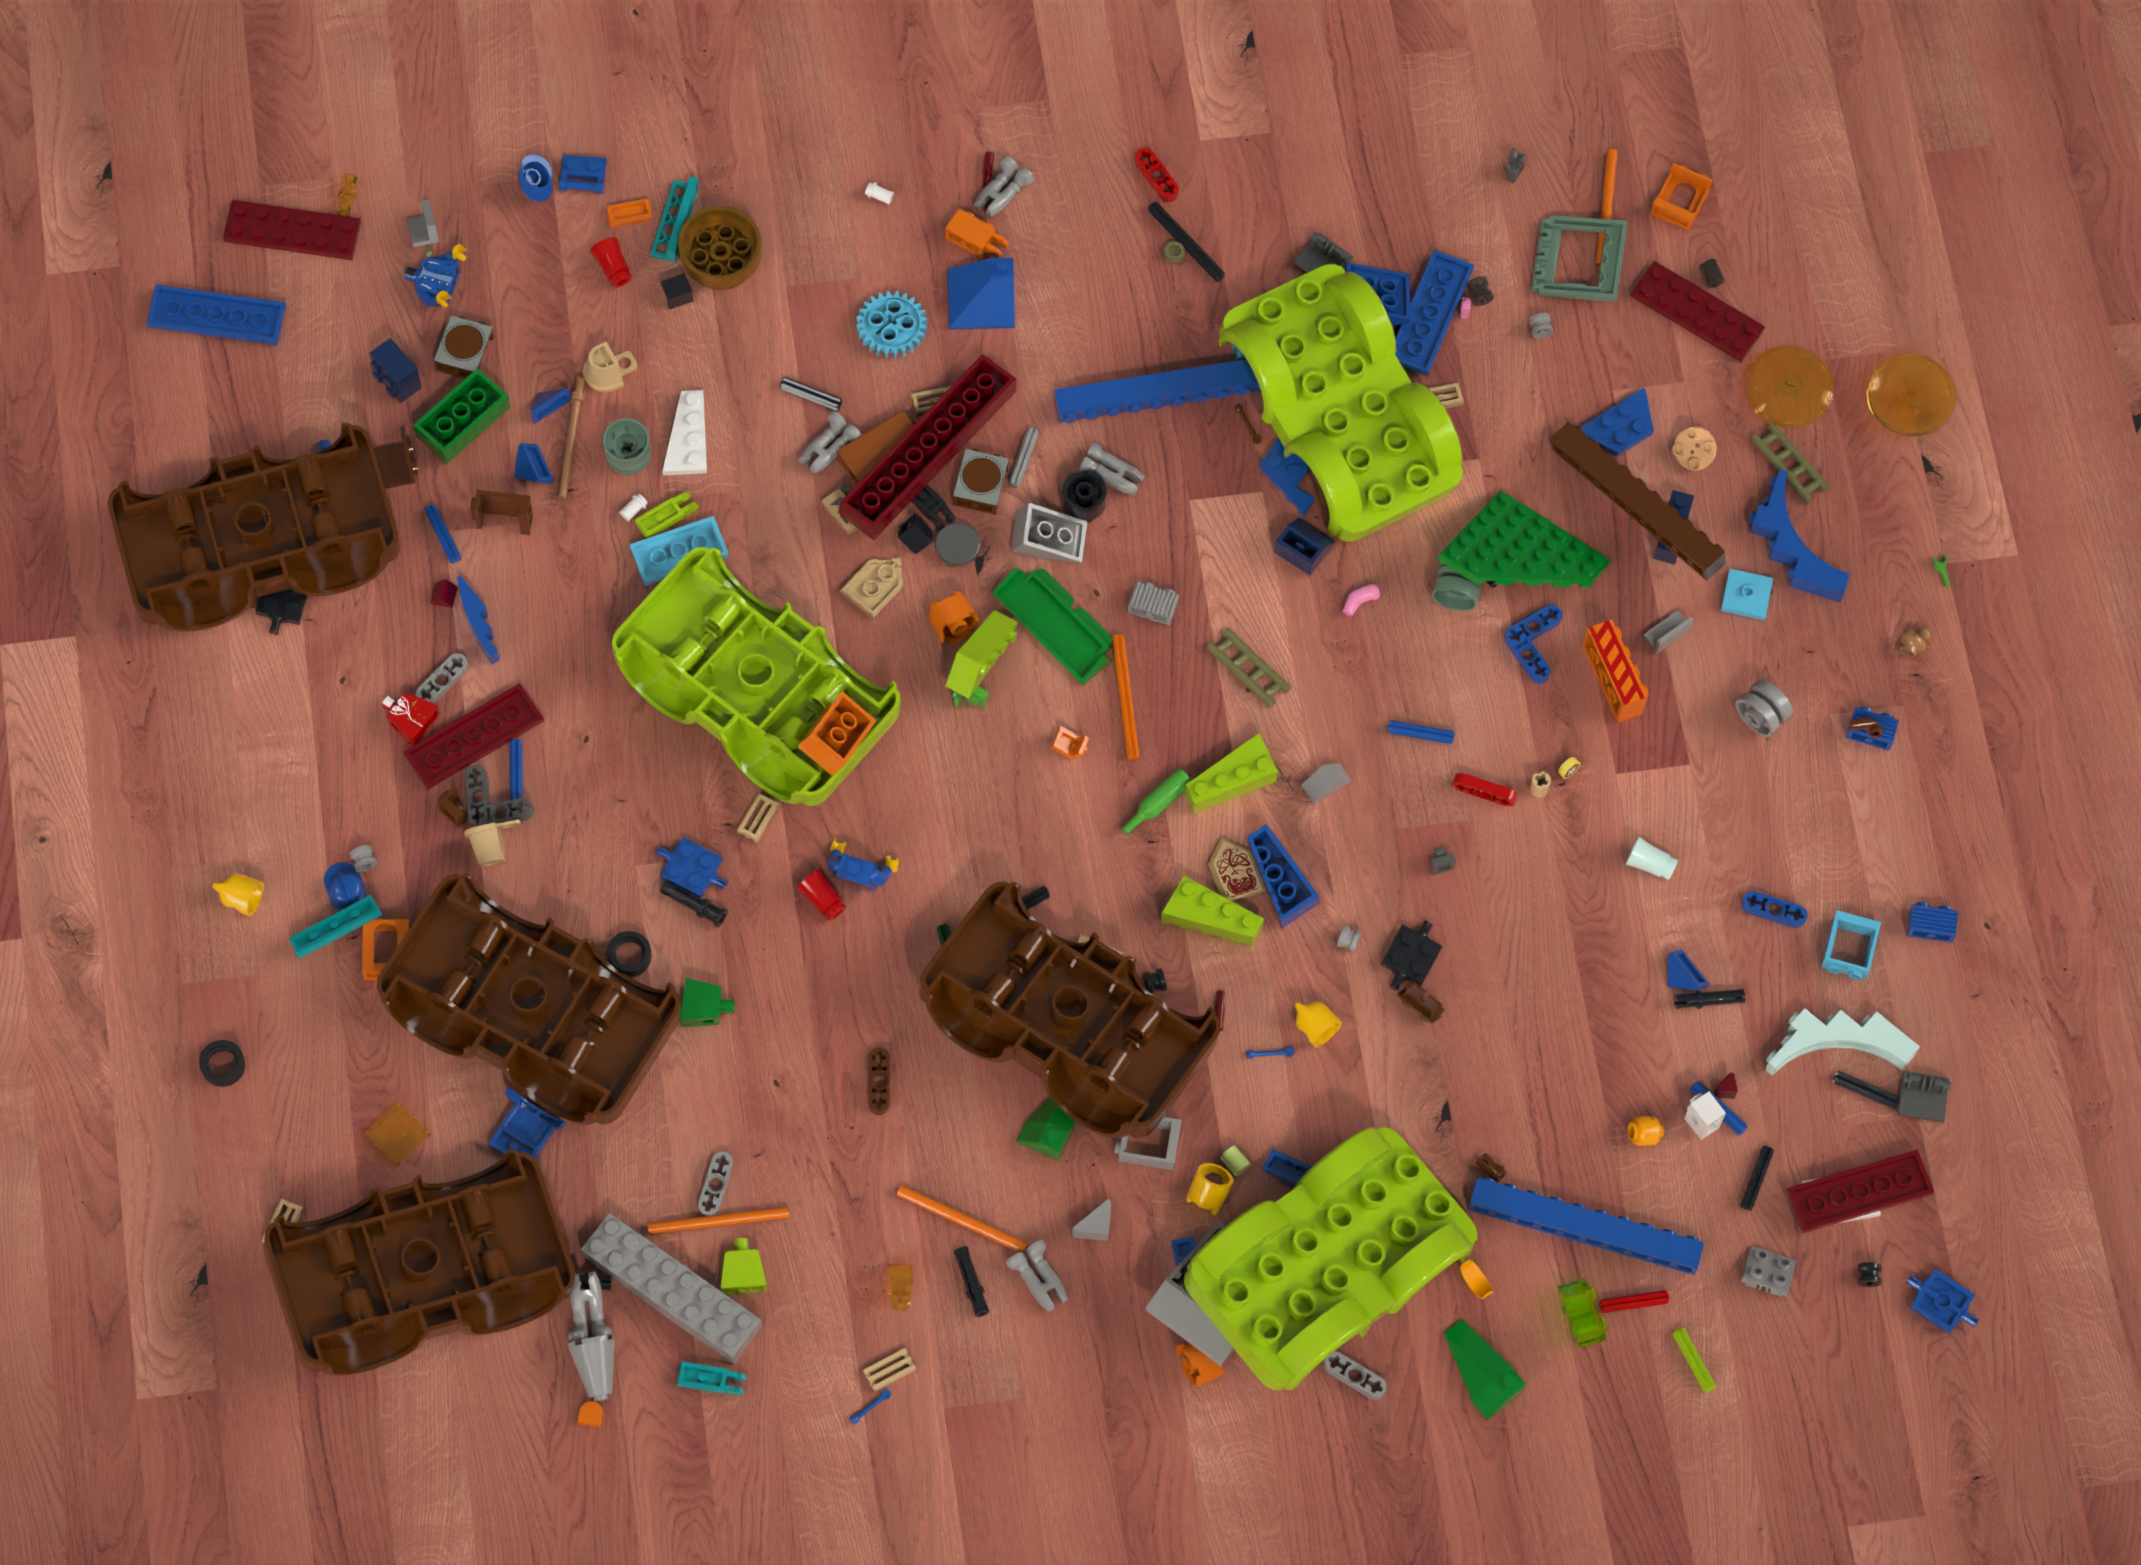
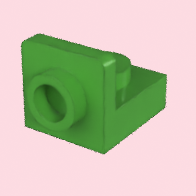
[952,687,989,708]

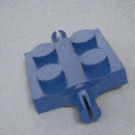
[656,837,728,898]
[1906,1269,1980,1334]

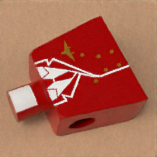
[382,693,440,746]

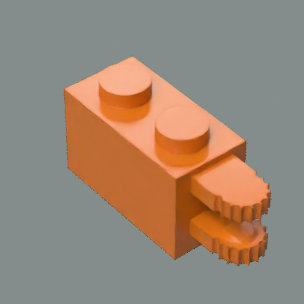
[945,209,1010,259]

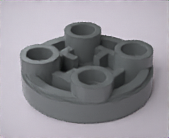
[936,523,980,567]

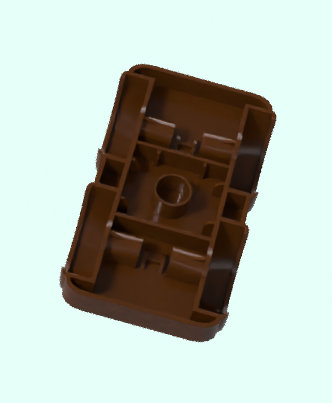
[108,423,400,632]
[377,873,681,1125]
[919,881,1221,1138]
[263,1149,575,1376]

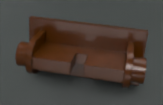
[1396,980,1445,1024]

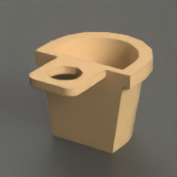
[583,341,638,393]
[464,820,522,867]

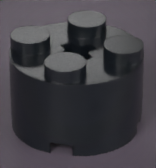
[1062,470,1107,523]

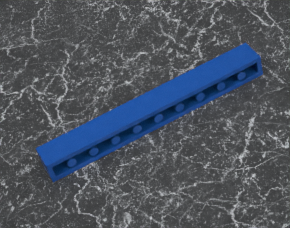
[1054,359,1261,423]
[1468,1177,1704,1275]

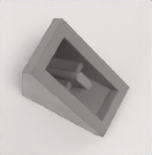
[1301,763,1352,804]
[1072,1199,1111,1241]

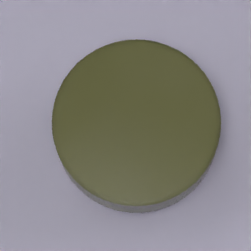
[1163,241,1185,264]

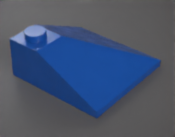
[948,258,1015,329]
[1345,262,1411,326]

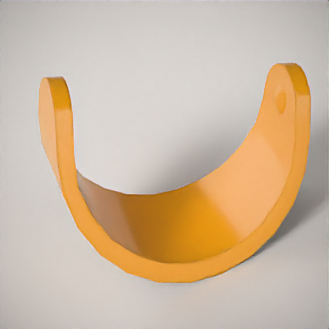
[1460,1259,1494,1300]

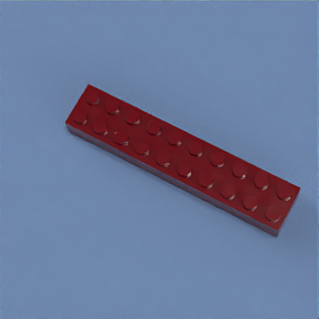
[840,354,1017,540]

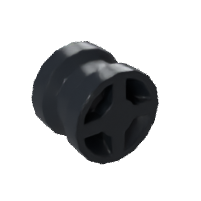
[1143,968,1167,994]
[1858,1262,1881,1287]

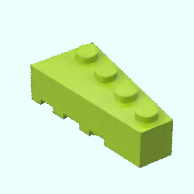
[945,610,1018,699]
[1185,733,1278,814]
[1161,876,1264,947]

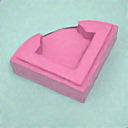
[1460,297,1471,319]

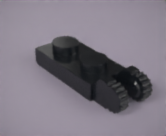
[911,485,956,530]

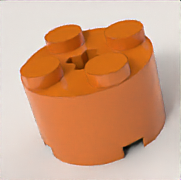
[928,591,980,644]
[1176,1341,1226,1388]

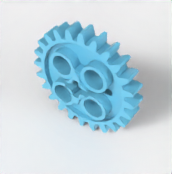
[857,290,927,358]

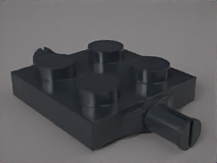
[256,588,308,635]
[1380,921,1442,991]

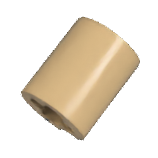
[1529,771,1551,798]

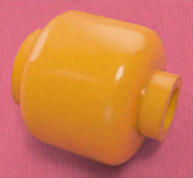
[1627,1116,1664,1146]

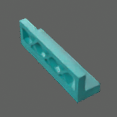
[650,176,699,263]
[288,895,382,959]

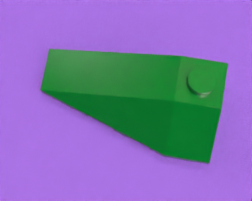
[1016,1097,1077,1161]
[1444,1319,1526,1421]

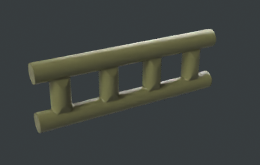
[1750,422,1831,504]
[1206,628,1292,708]

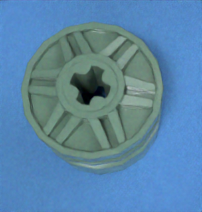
[603,418,651,475]
[1432,562,1483,611]

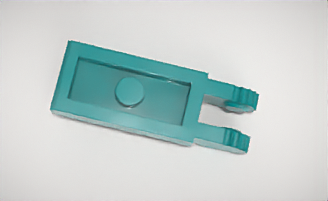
[677,1362,747,1396]

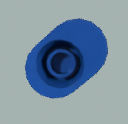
[518,154,552,202]
[324,862,367,911]

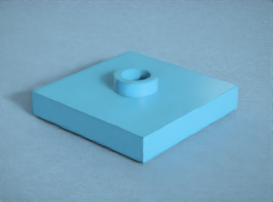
[1721,569,1773,621]

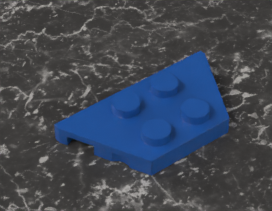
[1580,388,1654,456]

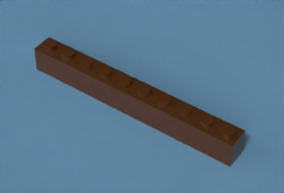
[1550,422,1726,581]

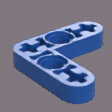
[1504,605,1562,684]

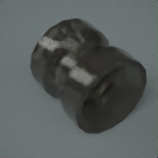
[1467,276,1494,306]

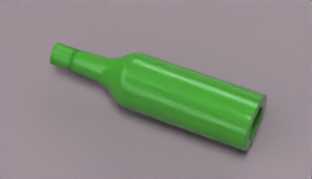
[1121,768,1191,835]

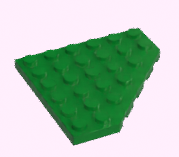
[1437,490,1612,588]

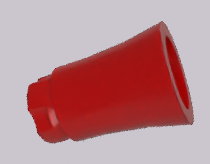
[590,237,632,288]
[797,869,846,921]

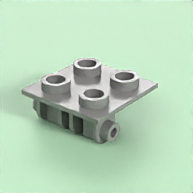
[1741,1246,1796,1298]

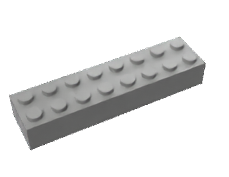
[581,1213,762,1365]

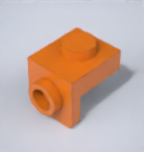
[1050,726,1089,760]

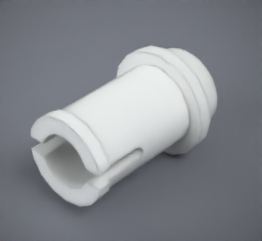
[865,182,894,205]
[619,494,648,522]

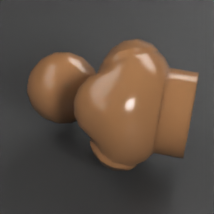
[1899,627,1932,658]

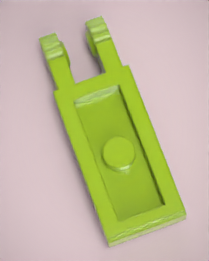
[635,491,699,539]

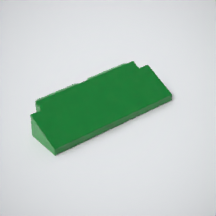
[991,567,1113,685]

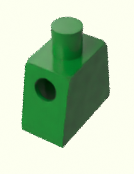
[681,978,735,1027]

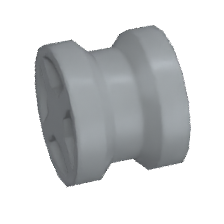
[1529,313,1554,339]
[350,845,377,872]
[1337,925,1362,952]

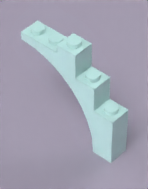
[1765,1008,1920,1075]

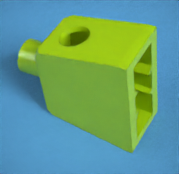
[721,1238,767,1295]

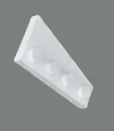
[662,390,707,475]

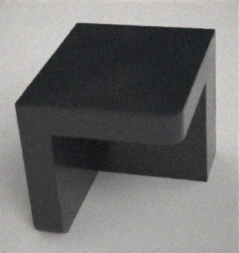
[661,273,693,309]
[898,514,933,554]

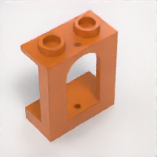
[1650,163,1713,231]
[362,917,411,980]

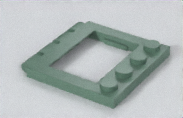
[1531,215,1628,302]

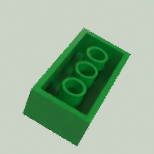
[413,368,510,464]

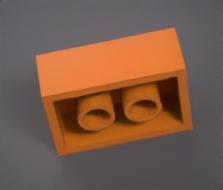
[798,691,877,776]

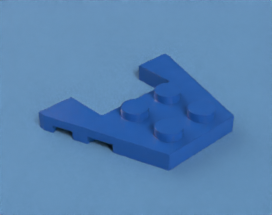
[1259,438,1315,517]

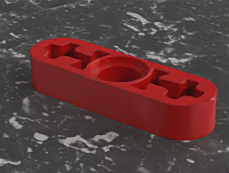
[1135,148,1179,202]
[1452,773,1518,807]

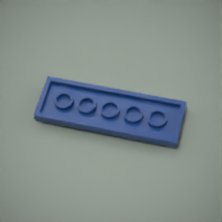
[1395,250,1474,376]
[147,285,287,345]

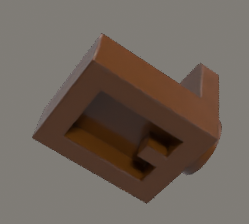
[438,787,465,827]

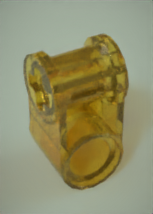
[888,1264,913,1311]

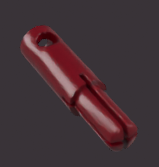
[982,151,995,189]
[1215,990,1225,1031]

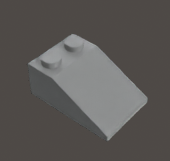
[1011,503,1087,564]

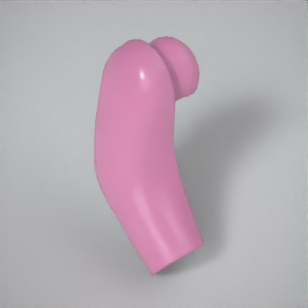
[1342,584,1380,616]

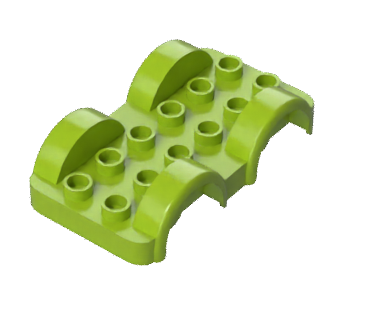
[1218,264,1463,542]
[612,547,901,806]
[1184,1127,1478,1391]

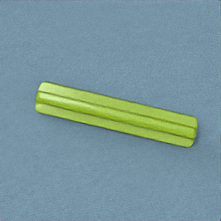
[1673,1327,1716,1393]

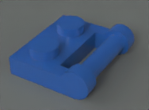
[559,155,607,194]

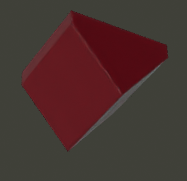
[430,579,458,608]
[1714,1072,1738,1099]

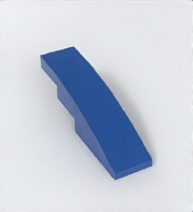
[457,575,499,665]
[1262,1149,1312,1188]

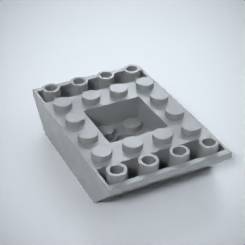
[1145,1220,1235,1366]

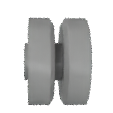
[1735,679,1794,737]

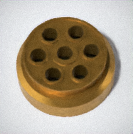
[678,206,762,290]

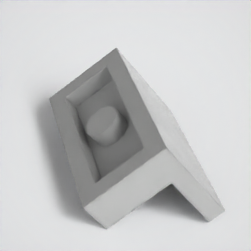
[407,199,439,247]
[1642,611,1694,655]

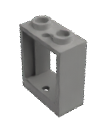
[1115,1117,1182,1171]

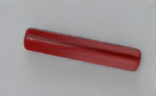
[1599,1290,1669,1313]

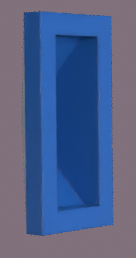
[531,388,571,424]
[514,443,554,483]
[1668,949,1710,990]

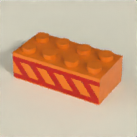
[1582,619,1649,723]

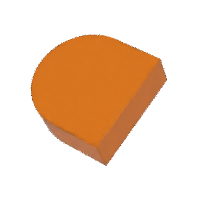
[577,1401,604,1428]

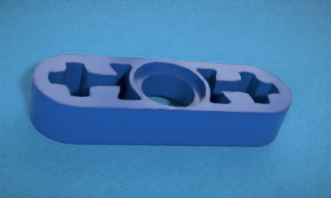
[1741,891,1807,928]

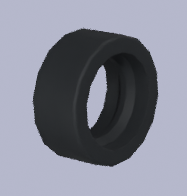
[607,931,652,977]
[199,1040,245,1087]

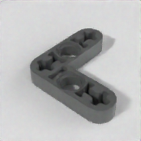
[465,765,534,827]

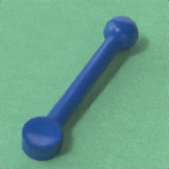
[1246,1047,1294,1059]
[850,1389,891,1424]

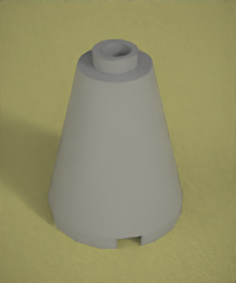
[568,1335,615,1402]

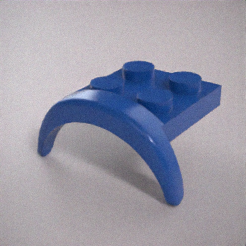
[488,1088,566,1159]

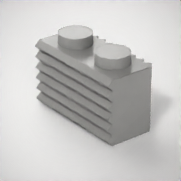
[1128,582,1179,626]

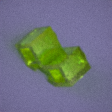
[1558,1279,1608,1348]

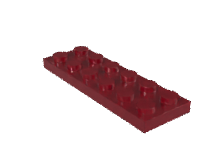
[223,200,361,261]
[1631,261,1765,363]
[403,683,544,790]
[1786,1149,1934,1234]

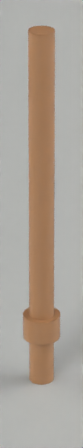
[557,376,585,500]

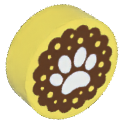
[1558,757,1580,779]

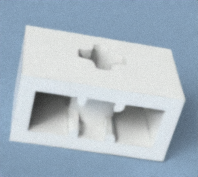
[1684,1092,1726,1140]

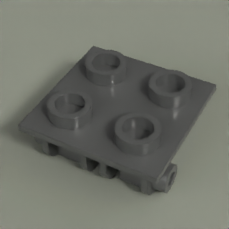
[1292,232,1353,273]
[1898,1071,1951,1122]

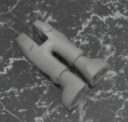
[974,155,1035,218]
[798,410,862,474]
[1078,442,1145,495]
[1006,1240,1069,1312]
[568,1271,613,1341]

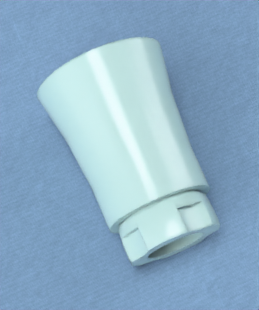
[1625,836,1678,880]

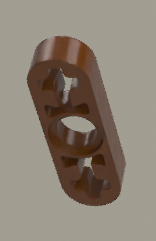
[869,1048,890,1115]

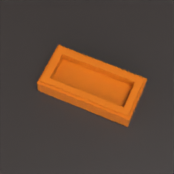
[606,198,653,228]

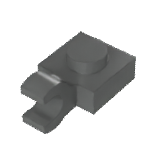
[1506,148,1527,183]

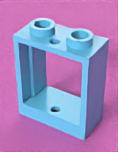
[1821,910,1881,980]

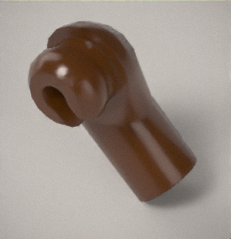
[1850,717,1883,738]

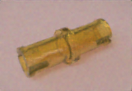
[337,174,358,217]

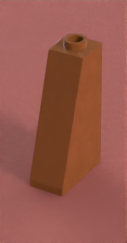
[837,411,916,485]

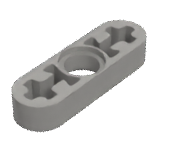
[416,653,468,704]
[698,1151,733,1217]
[1324,1352,1387,1400]

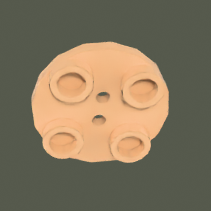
[1672,426,1717,471]

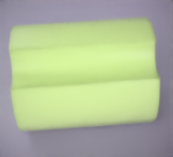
[1220,1145,1251,1177]

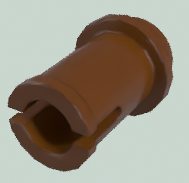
[1476,1153,1507,1182]

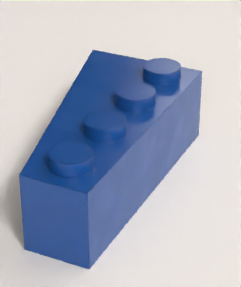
[1248,824,1320,929]

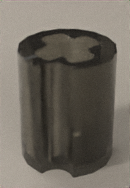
[1699,259,1725,288]

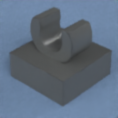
[1430,846,1456,875]

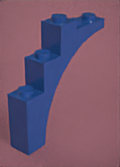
[1748,469,1850,602]

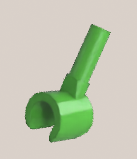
[1933,554,1950,587]

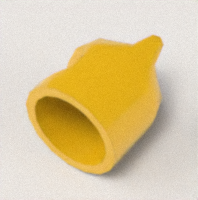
[212,873,264,917]
[1295,1001,1342,1048]
[1187,1163,1233,1216]

